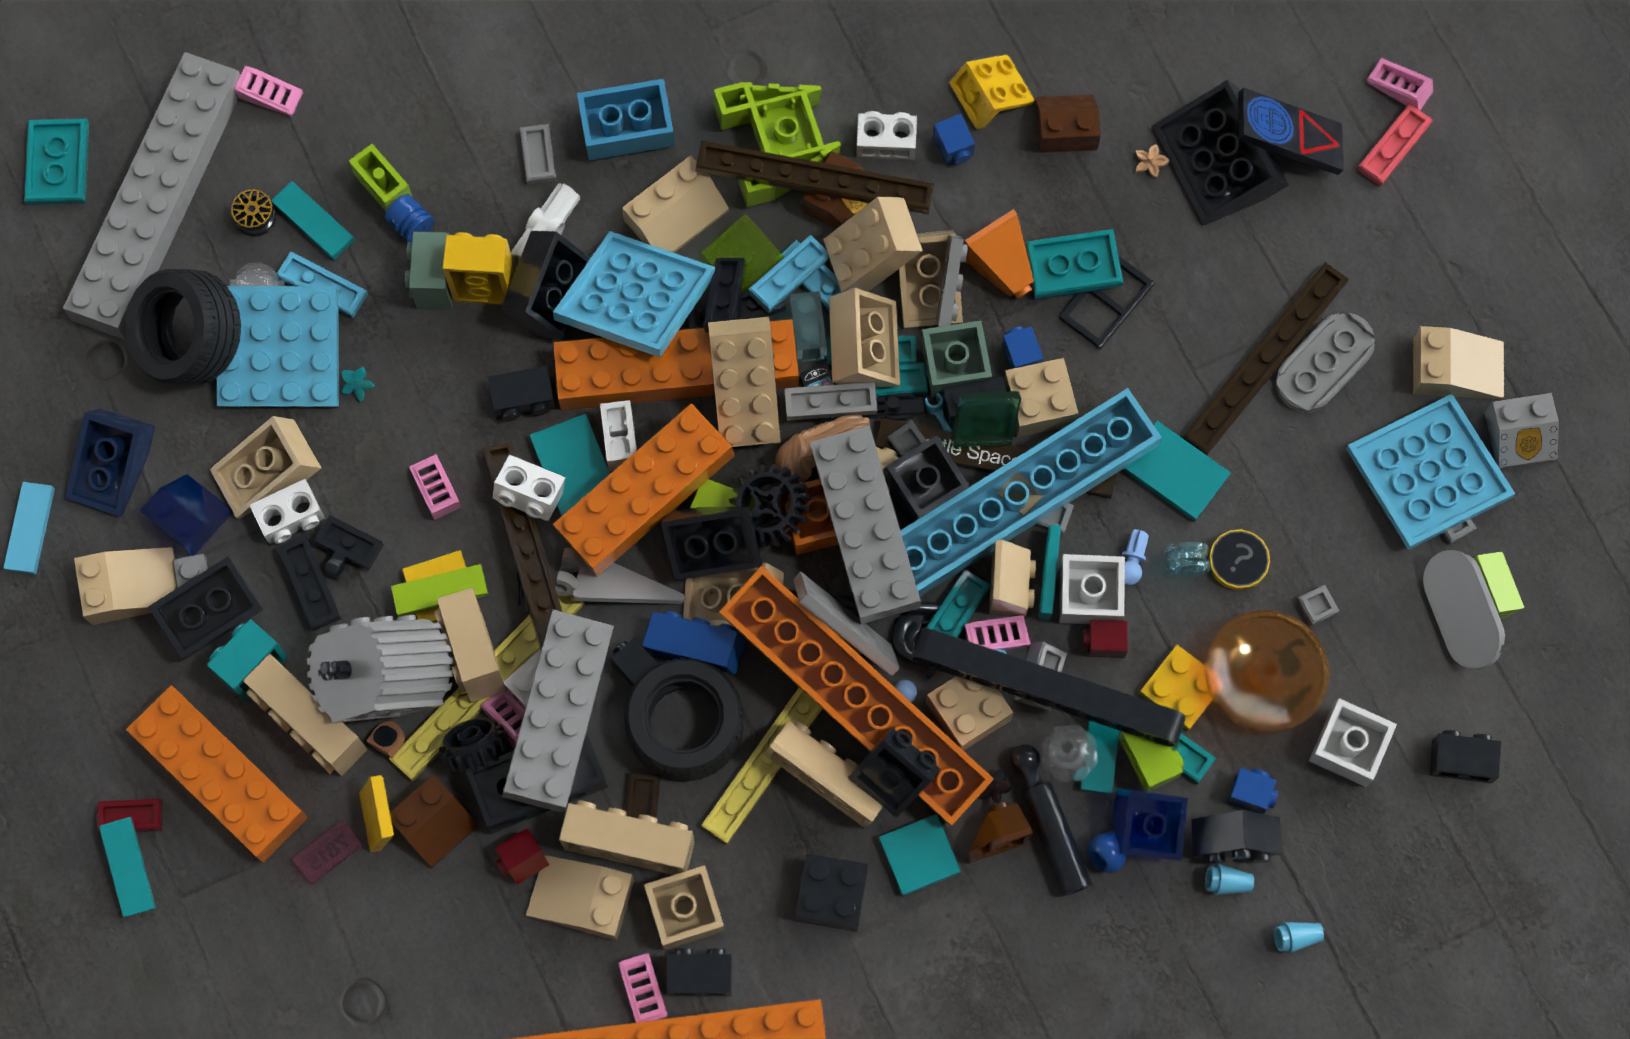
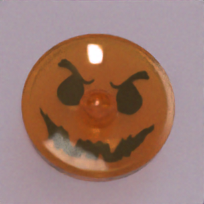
[1205,610,1330,733]

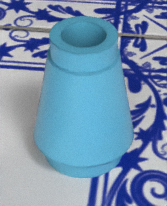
[1205,864,1254,895]
[1274,922,1324,954]

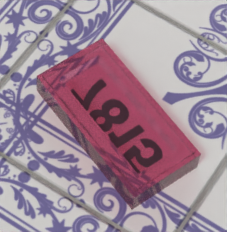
[293,820,363,885]

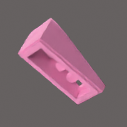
[1367,58,1433,111]
[235,66,303,117]
[409,454,462,520]
[964,615,1030,651]
[481,690,525,750]
[618,953,668,1023]

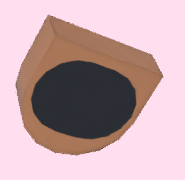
[366,721,405,758]

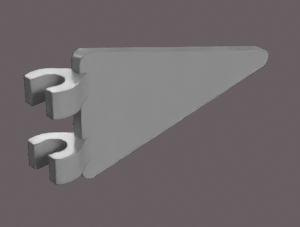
[555,548,685,604]

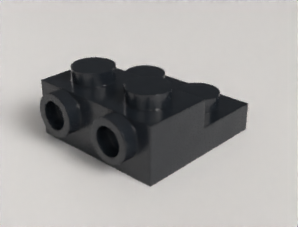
[849,728,940,818]

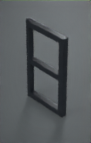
[1059,255,1155,349]

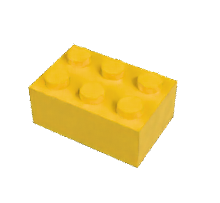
[443,232,515,304]

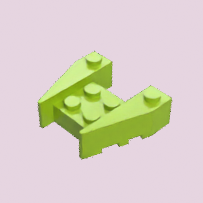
[713,82,841,207]

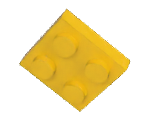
[1139,645,1226,731]

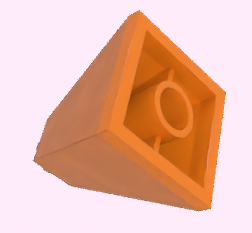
[963,209,1034,299]

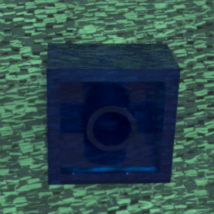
[140,474,233,556]
[1112,789,1188,861]

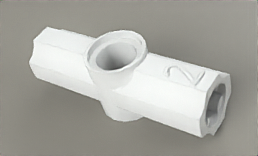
[511,183,580,262]

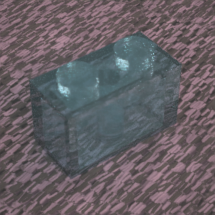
[790,291,827,362]

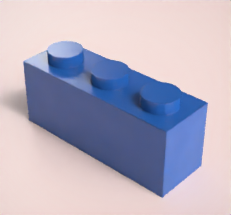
[642,611,746,675]

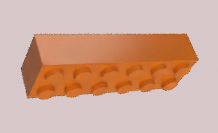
[553,403,735,576]
[126,685,308,863]

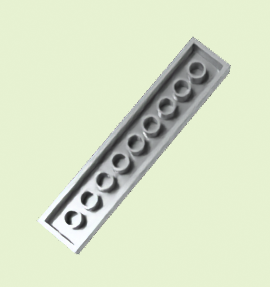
[63,52,240,340]

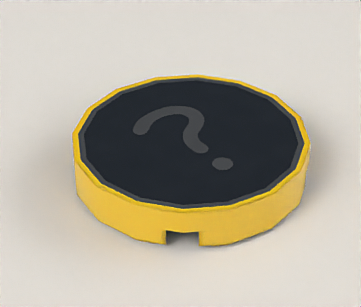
[1208,529,1270,590]

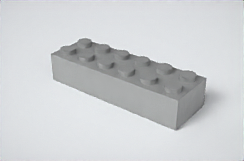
[810,425,921,624]
[502,610,614,813]

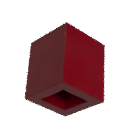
[1082,620,1128,658]
[495,828,549,885]

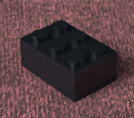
[500,231,591,339]
[148,557,264,660]

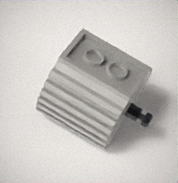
[307,615,453,723]

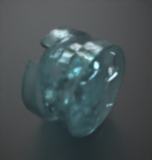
[1165,542,1210,577]

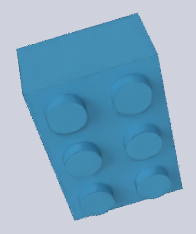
[577,79,675,161]

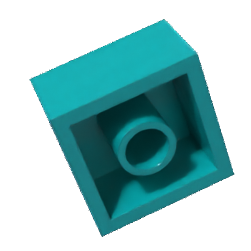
[207,619,289,703]

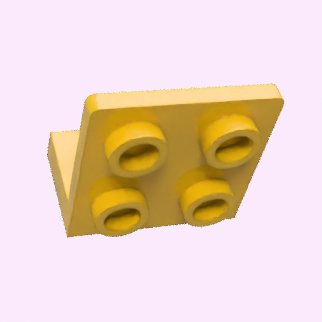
[949,55,1035,130]

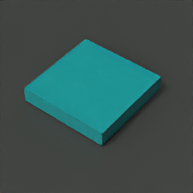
[879,814,961,896]

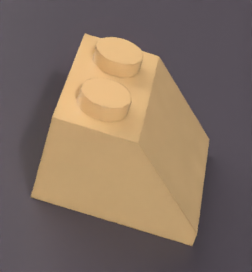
[989,539,1036,617]

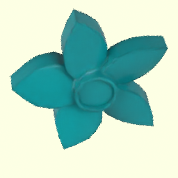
[341,367,375,402]

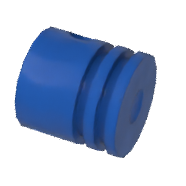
[384,194,435,242]

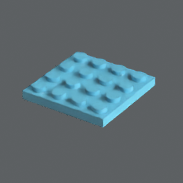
[553,231,715,357]
[217,286,339,407]
[1346,394,1515,550]

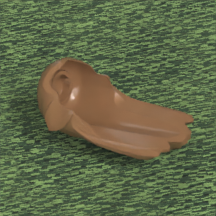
[775,414,870,483]

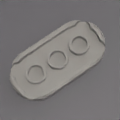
[1275,313,1375,413]
[1423,550,1505,669]

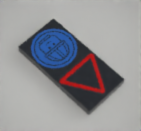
[1238,87,1344,175]

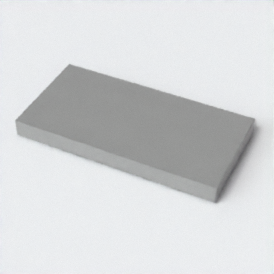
[794,571,900,676]

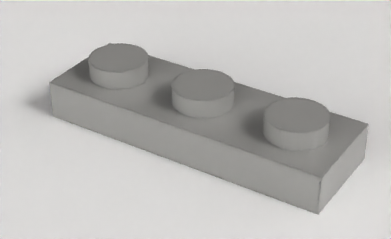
[936,235,968,327]
[785,382,877,421]

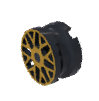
[231,189,276,236]

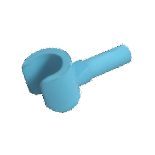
[925,393,953,432]

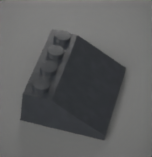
[1153,80,1289,225]

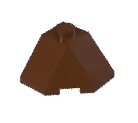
[967,802,1032,864]

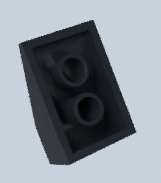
[660,507,763,580]

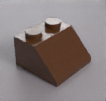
[1035,94,1101,153]
[390,774,479,868]

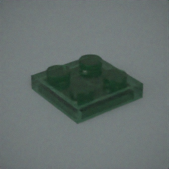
[951,391,1021,447]

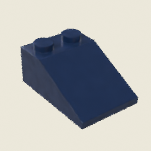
[65,408,155,516]

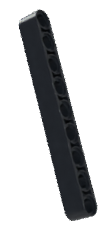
[910,628,1186,747]

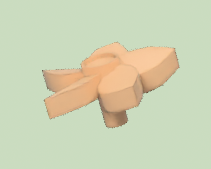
[1136,144,1170,179]

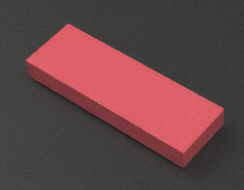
[1357,103,1433,187]

